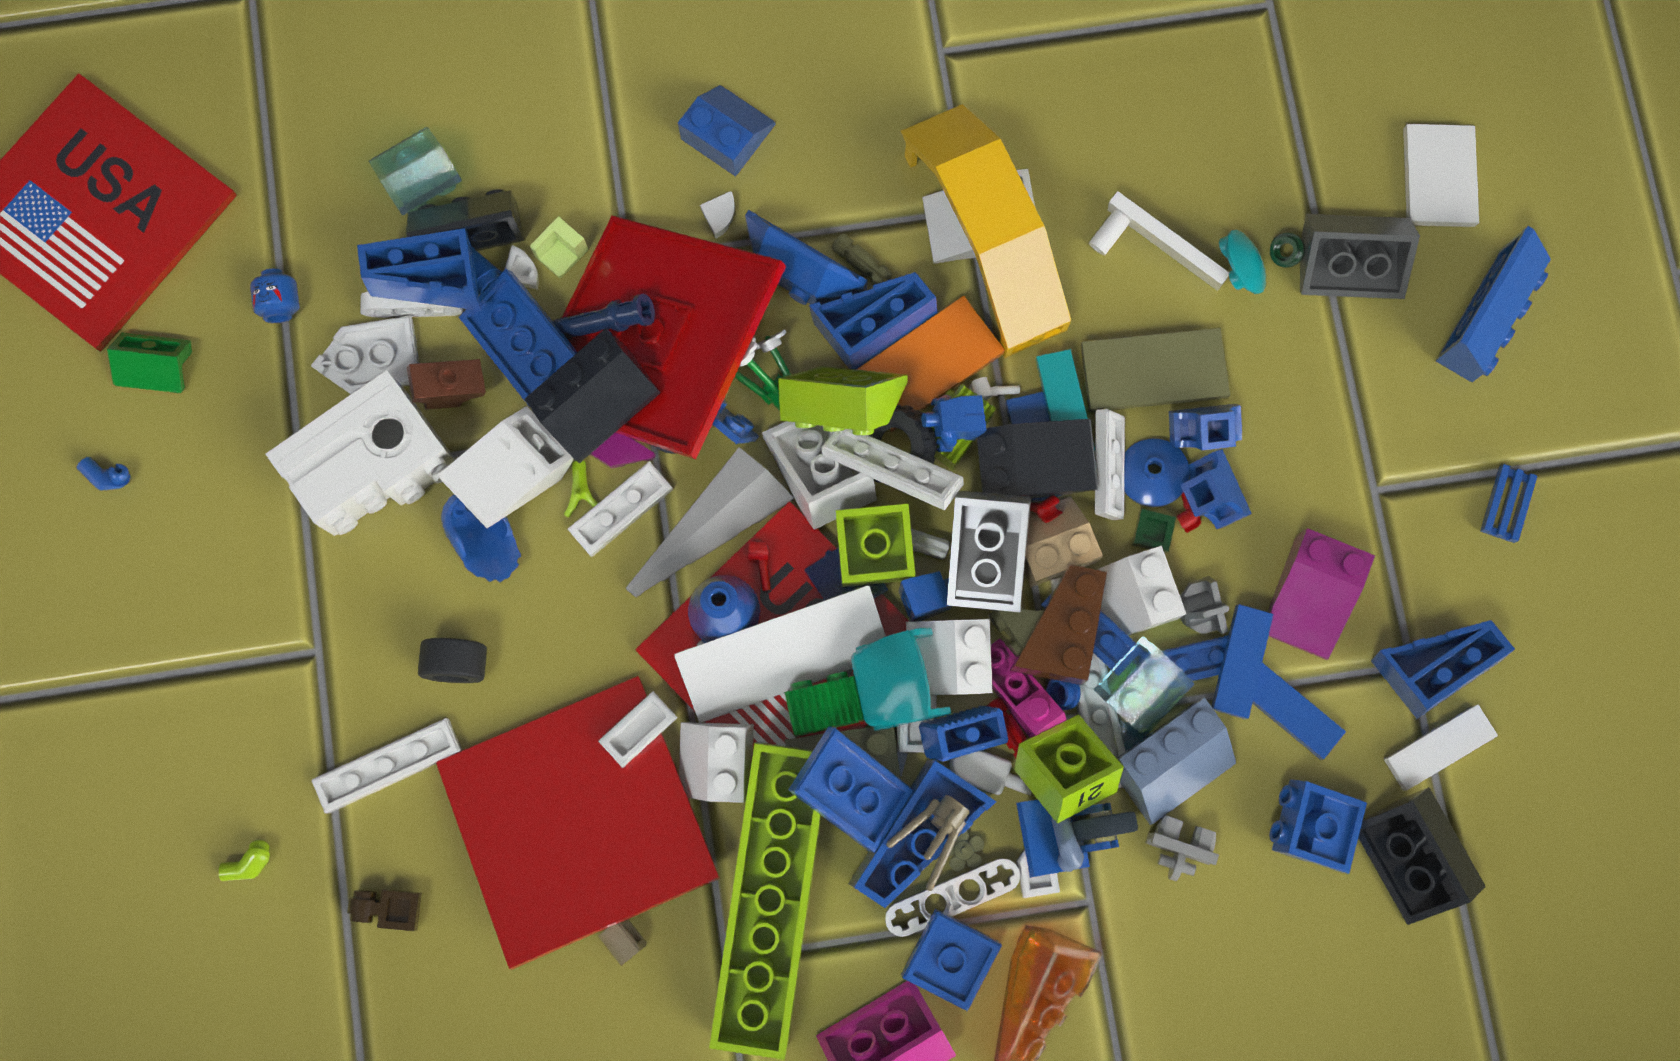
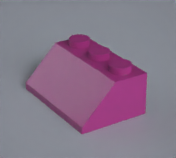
[816,981,956,1061]

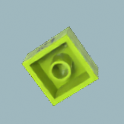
[835,504,916,587]
[1014,714,1124,824]

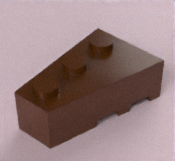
[1009,565,1107,685]

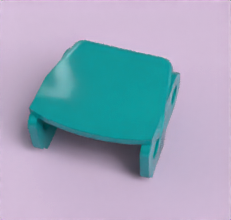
[851,628,951,731]

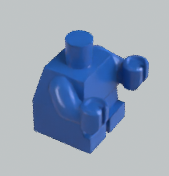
[921,395,987,452]

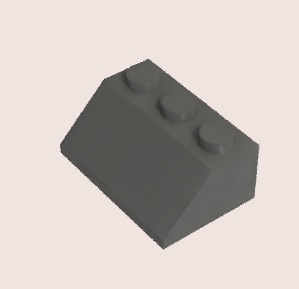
[1300,214,1420,299]

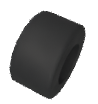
[418,638,487,683]

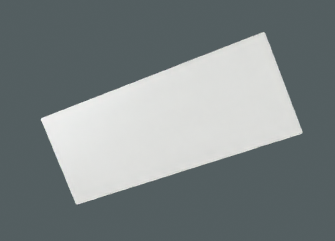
[674,586,886,723]

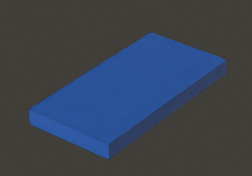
[459,268,577,406]

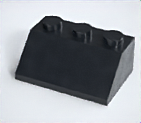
[406,189,525,251]
[524,328,661,463]
[1358,787,1486,925]

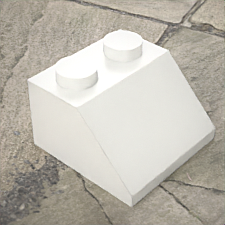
[1097,546,1186,636]
[906,619,992,695]
[679,722,754,803]

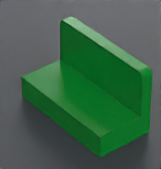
[107,332,192,393]

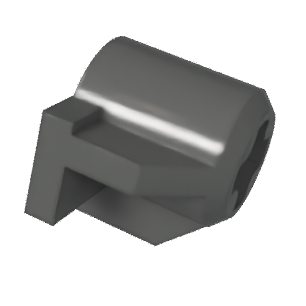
[1180,576,1229,634]

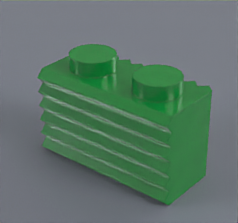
[784,671,865,737]

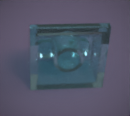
[369,127,462,216]
[1093,636,1194,736]

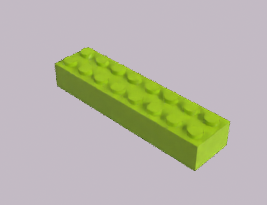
[709,742,821,1060]

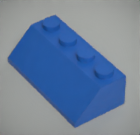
[1436,226,1551,382]

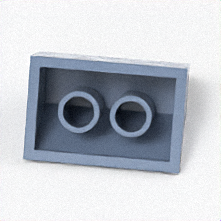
[1117,698,1236,825]

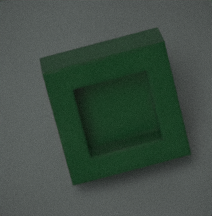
[1132,509,1176,553]

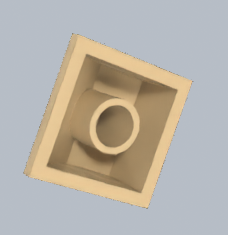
[1024,497,1103,587]

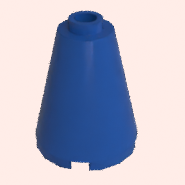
[688,575,760,642]

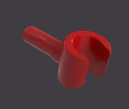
[1176,492,1202,533]
[1030,495,1063,523]
[748,541,771,591]

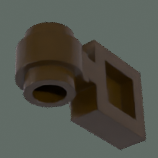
[347,889,422,931]

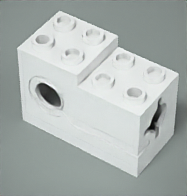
[266,370,456,536]

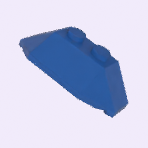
[745,210,867,305]

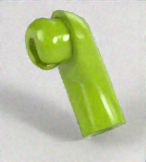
[219,840,270,881]

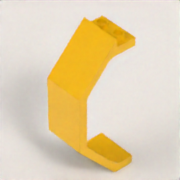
[900,104,1071,359]

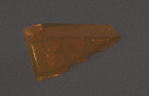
[994,925,1102,1061]

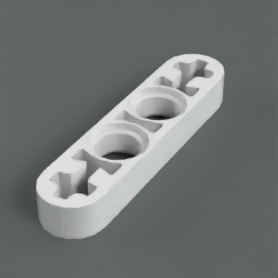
[885,858,1020,937]

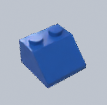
[678,85,776,177]

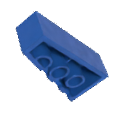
[848,760,997,908]

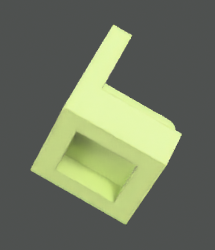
[530,216,588,278]

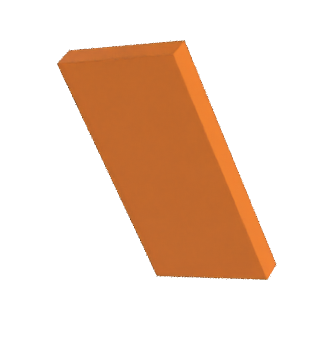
[856,296,1005,432]

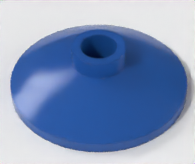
[1124,438,1190,507]

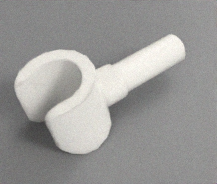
[969,377,1020,400]

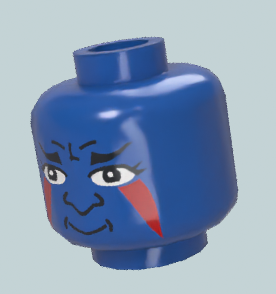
[250,269,300,323]

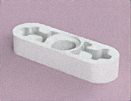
[360,292,463,318]

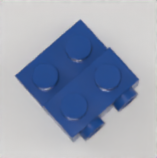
[1269,779,1367,874]

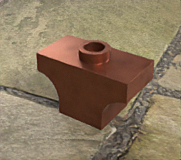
[407,359,486,410]

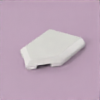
[311,315,419,394]

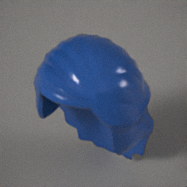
[441,494,521,583]

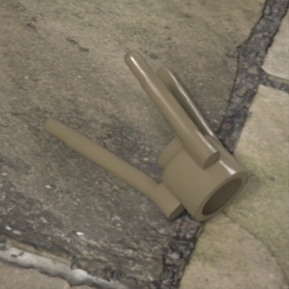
[886,795,970,891]

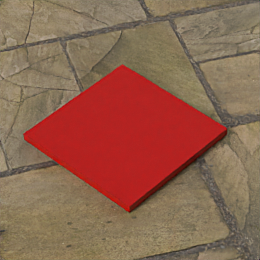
[522,215,786,460]
[436,676,721,970]

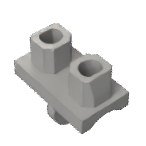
[1146,815,1219,881]

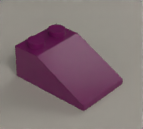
[1267,528,1375,660]

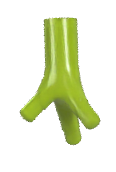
[564,461,598,517]

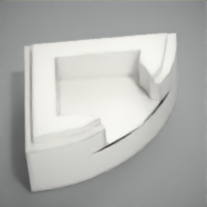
[700,191,735,238]
[505,246,539,290]

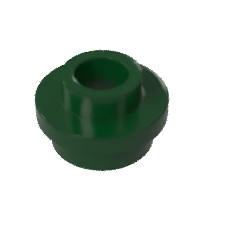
[1270,233,1305,268]

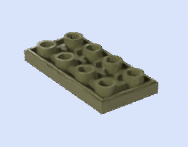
[1080,328,1230,412]

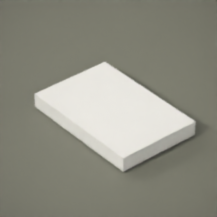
[1403,124,1479,227]

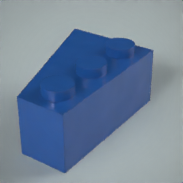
[357,228,481,311]
[809,272,938,370]
[1371,620,1515,719]

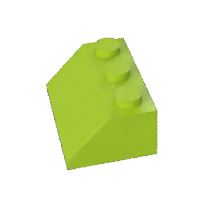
[778,366,908,435]

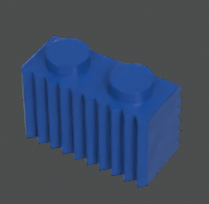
[919,705,1008,762]

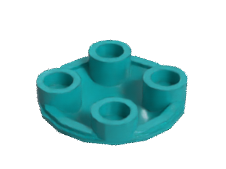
[1219,230,1266,294]

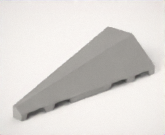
[626,447,794,598]

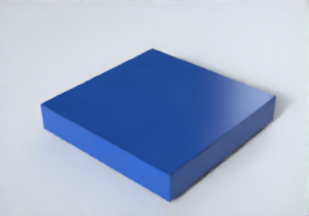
[901,909,1002,1011]

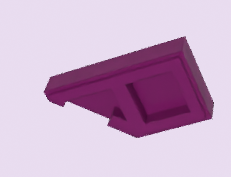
[590,433,656,469]

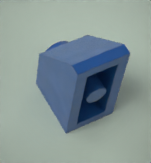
[898,571,952,622]

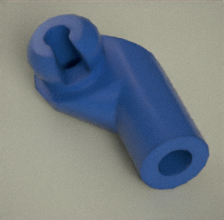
[76,457,130,491]

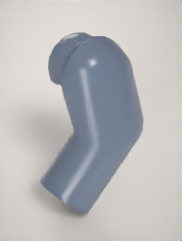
[1052,817,1084,872]

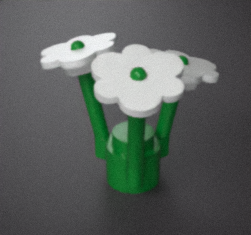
[734,330,792,411]

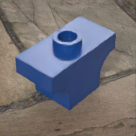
[1169,404,1242,450]
[1181,449,1252,530]

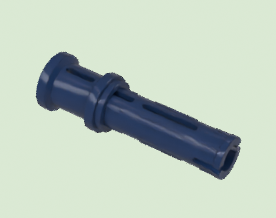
[553,293,655,339]

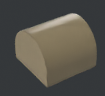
[598,919,647,966]

